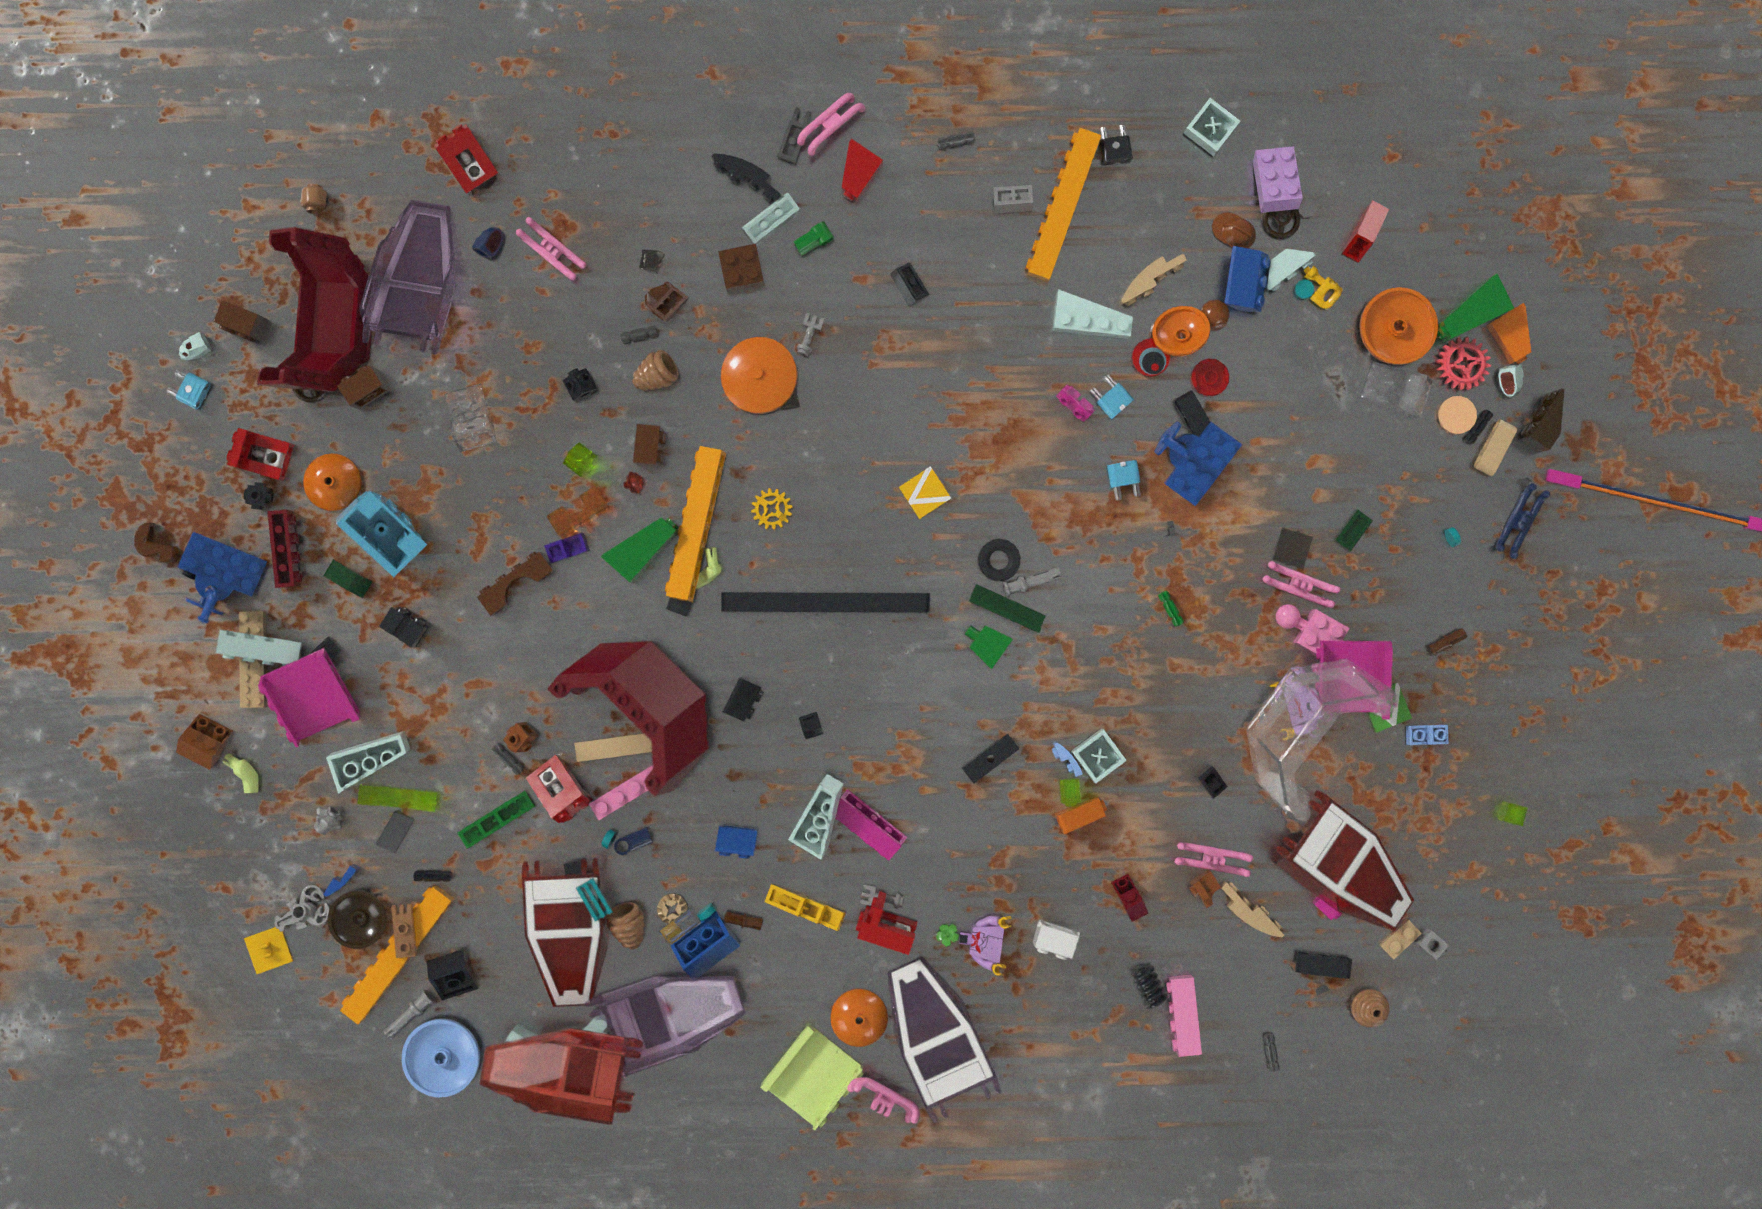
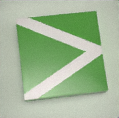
[1367,683,1412,732]

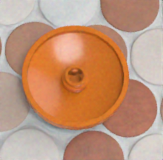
[1360,287,1438,365]
[721,337,798,414]

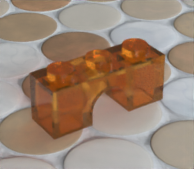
[547,486,610,537]

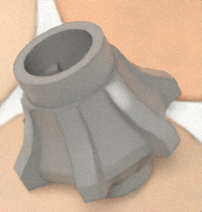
[314,806,343,835]

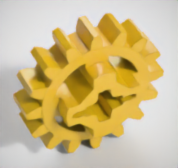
[751,488,793,530]

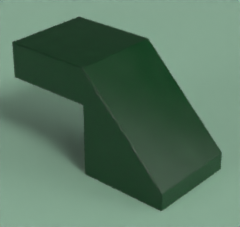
[323,559,372,598]

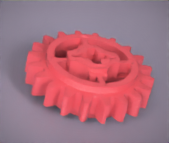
[1436,337,1491,390]

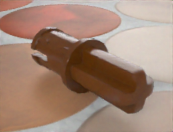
[1429,628,1467,656]
[724,912,763,931]

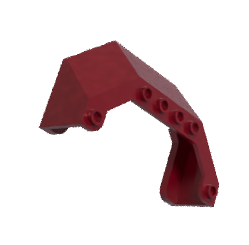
[257,227,375,392]
[547,641,709,797]

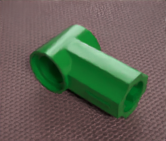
[793,221,834,256]

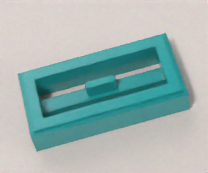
[576,878,613,922]

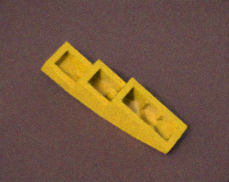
[764,884,846,931]

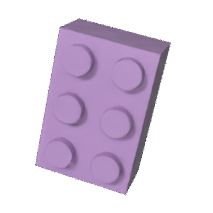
[1252,146,1303,213]

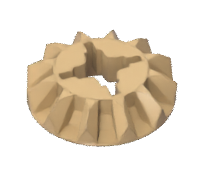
[657,894,688,924]

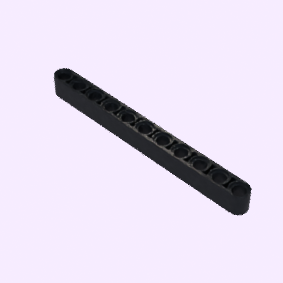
[721,592,930,613]

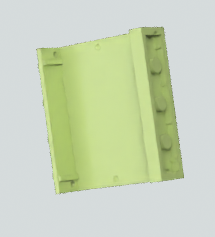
[760,1024,863,1130]

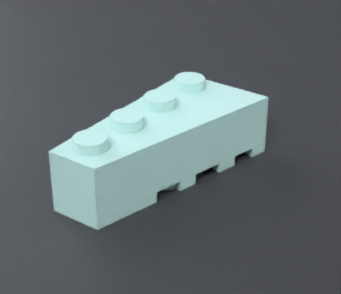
[1052,289,1133,339]
[216,630,303,667]
[326,731,410,794]
[788,774,843,859]

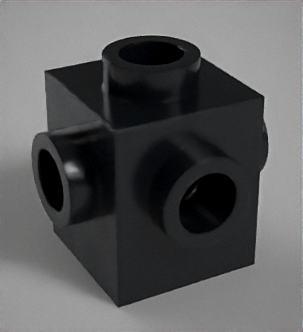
[563,368,597,401]
[243,482,274,510]

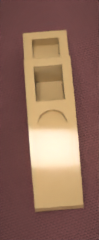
[1120,254,1187,307]
[1220,881,1284,938]

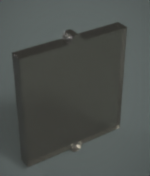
[1273,528,1313,569]

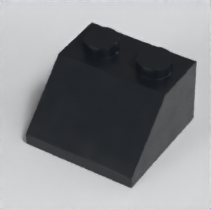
[722,677,764,722]
[427,949,479,1001]

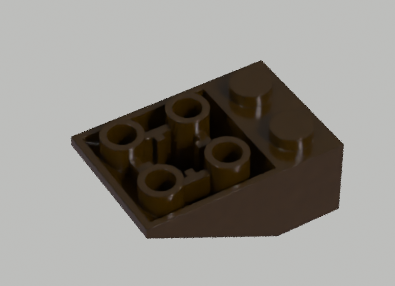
[1519,388,1565,453]

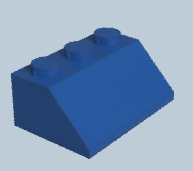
[1225,246,1270,312]
[670,911,741,979]

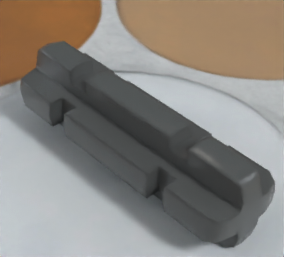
[937,131,975,149]
[620,325,658,343]
[492,743,524,775]
[1263,1033,1280,1072]

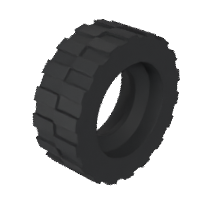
[978,539,1021,581]

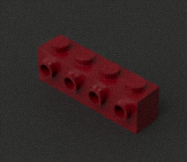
[267,509,302,589]

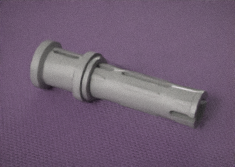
[1002,567,1062,597]
[383,990,436,1039]

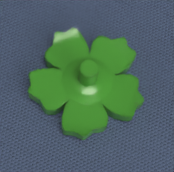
[936,924,960,947]

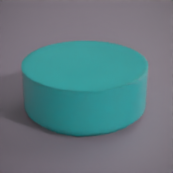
[1294,279,1314,299]
[1444,527,1461,547]
[601,829,617,849]
[697,903,716,921]

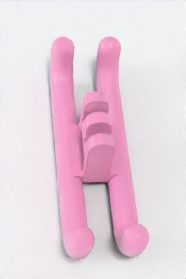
[797,93,865,156]
[516,217,586,281]
[1263,561,1341,608]
[1175,842,1253,877]
[847,1077,920,1124]

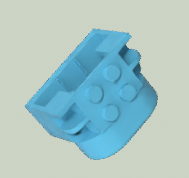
[336,491,427,577]

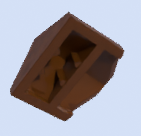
[644,282,688,322]

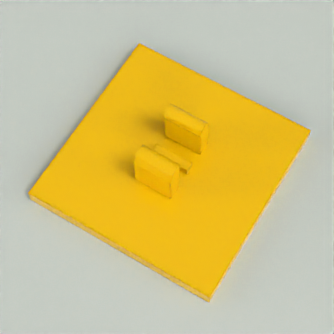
[244,927,293,974]

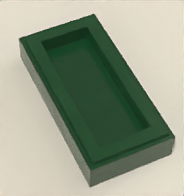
[1334,509,1373,552]

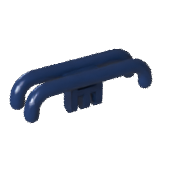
[1496,483,1550,559]

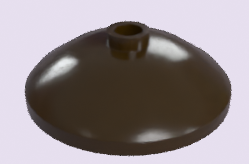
[328,891,387,949]

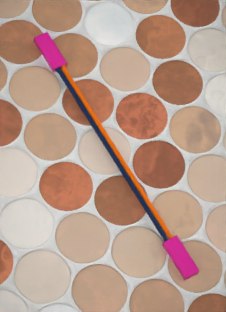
[1546,469,1762,532]

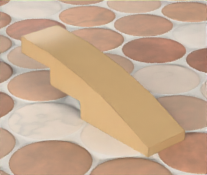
[574,733,652,762]

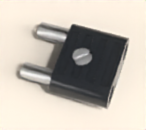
[1099,124,1133,164]

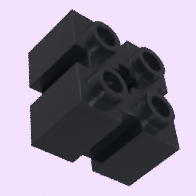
[379,606,432,648]

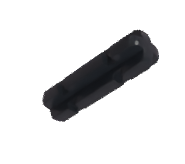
[1464,409,1493,444]
[413,871,452,882]

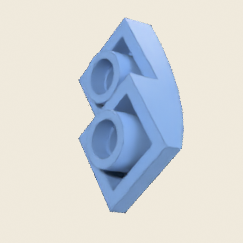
[1406,725,1449,745]
[1052,742,1083,777]

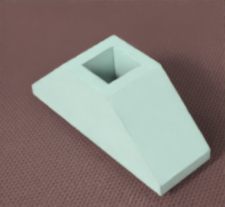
[1264,249,1315,293]

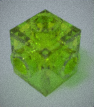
[563,442,597,477]

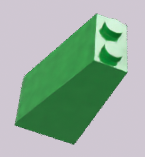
[1436,273,1514,344]
[601,517,678,583]

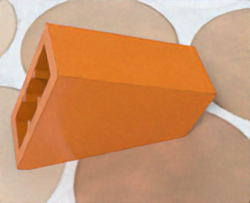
[1486,303,1531,365]
[1054,797,1107,834]

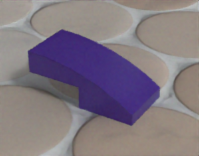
[544,533,590,564]

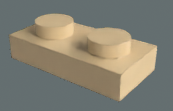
[1379,919,1422,960]

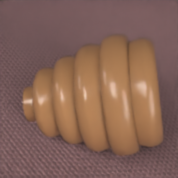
[632,350,679,391]
[606,902,644,950]
[1351,989,1390,1028]

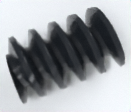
[1131,965,1168,1009]

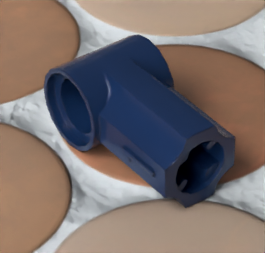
[614,827,653,855]

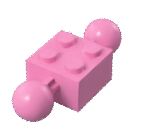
[1276,604,1350,656]

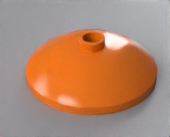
[1152,306,1210,356]
[303,453,362,511]
[831,989,888,1047]

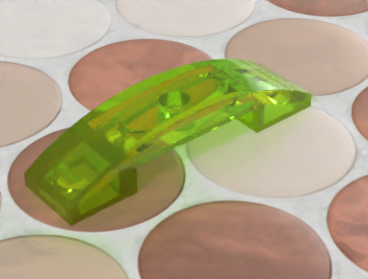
[357,785,437,812]

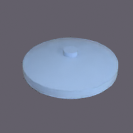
[401,1019,480,1097]

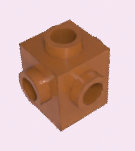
[503,722,538,753]

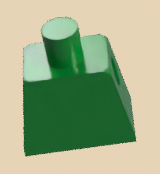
[964,625,1013,669]

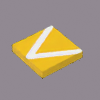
[899,466,951,519]

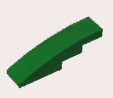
[457,791,535,849]

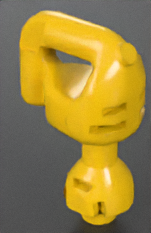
[1303,265,1343,309]

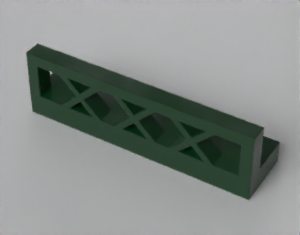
[968,584,1046,633]

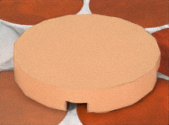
[1437,396,1477,434]

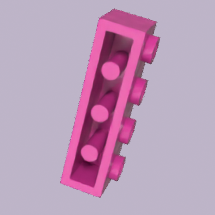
[835,789,907,861]

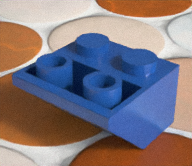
[715,825,758,859]

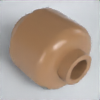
[300,184,327,214]

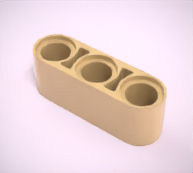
[1474,419,1517,476]

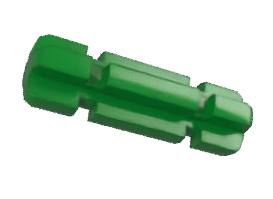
[1158,591,1184,627]

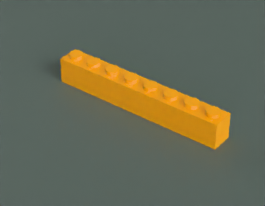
[1025,128,1101,282]
[665,446,726,602]
[340,885,455,1024]

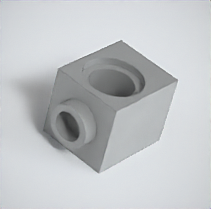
[1415,928,1449,960]

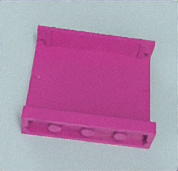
[1315,641,1393,719]
[258,648,360,748]

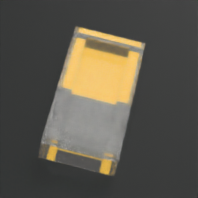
[658,909,701,946]

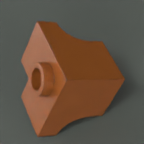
[1189,870,1221,908]

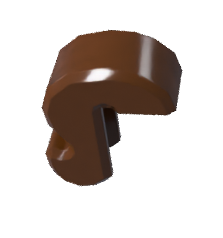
[134,522,180,563]

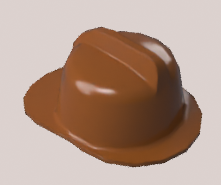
[1212,212,1256,248]

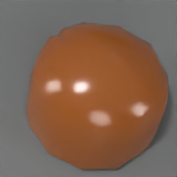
[1201,299,1230,331]

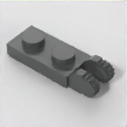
[777,107,812,163]

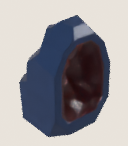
[472,227,503,259]

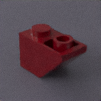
[1111,874,1149,922]

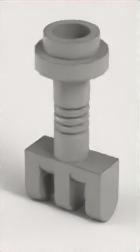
[797,313,825,357]
[860,884,904,909]

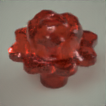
[623,472,644,494]

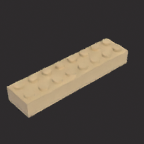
[239,611,267,708]

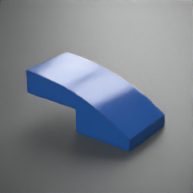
[323,864,361,897]

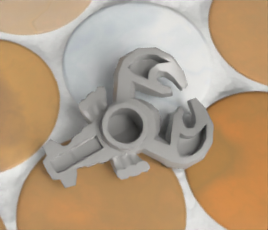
[274,885,330,932]

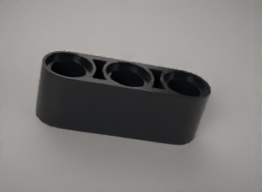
[1174,390,1210,436]
[1295,952,1352,979]

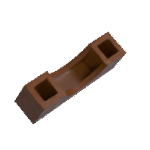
[477,551,555,616]

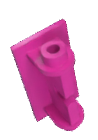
[1056,384,1095,423]

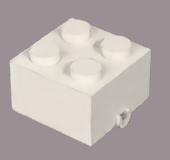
[1032,920,1080,960]

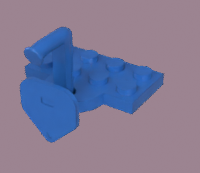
[1154,421,1242,506]
[177,531,267,623]

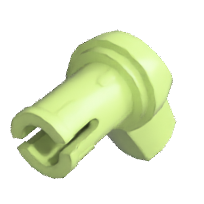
[696,547,722,589]
[223,753,259,793]

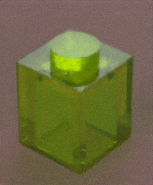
[1058,778,1081,807]
[1498,801,1528,826]

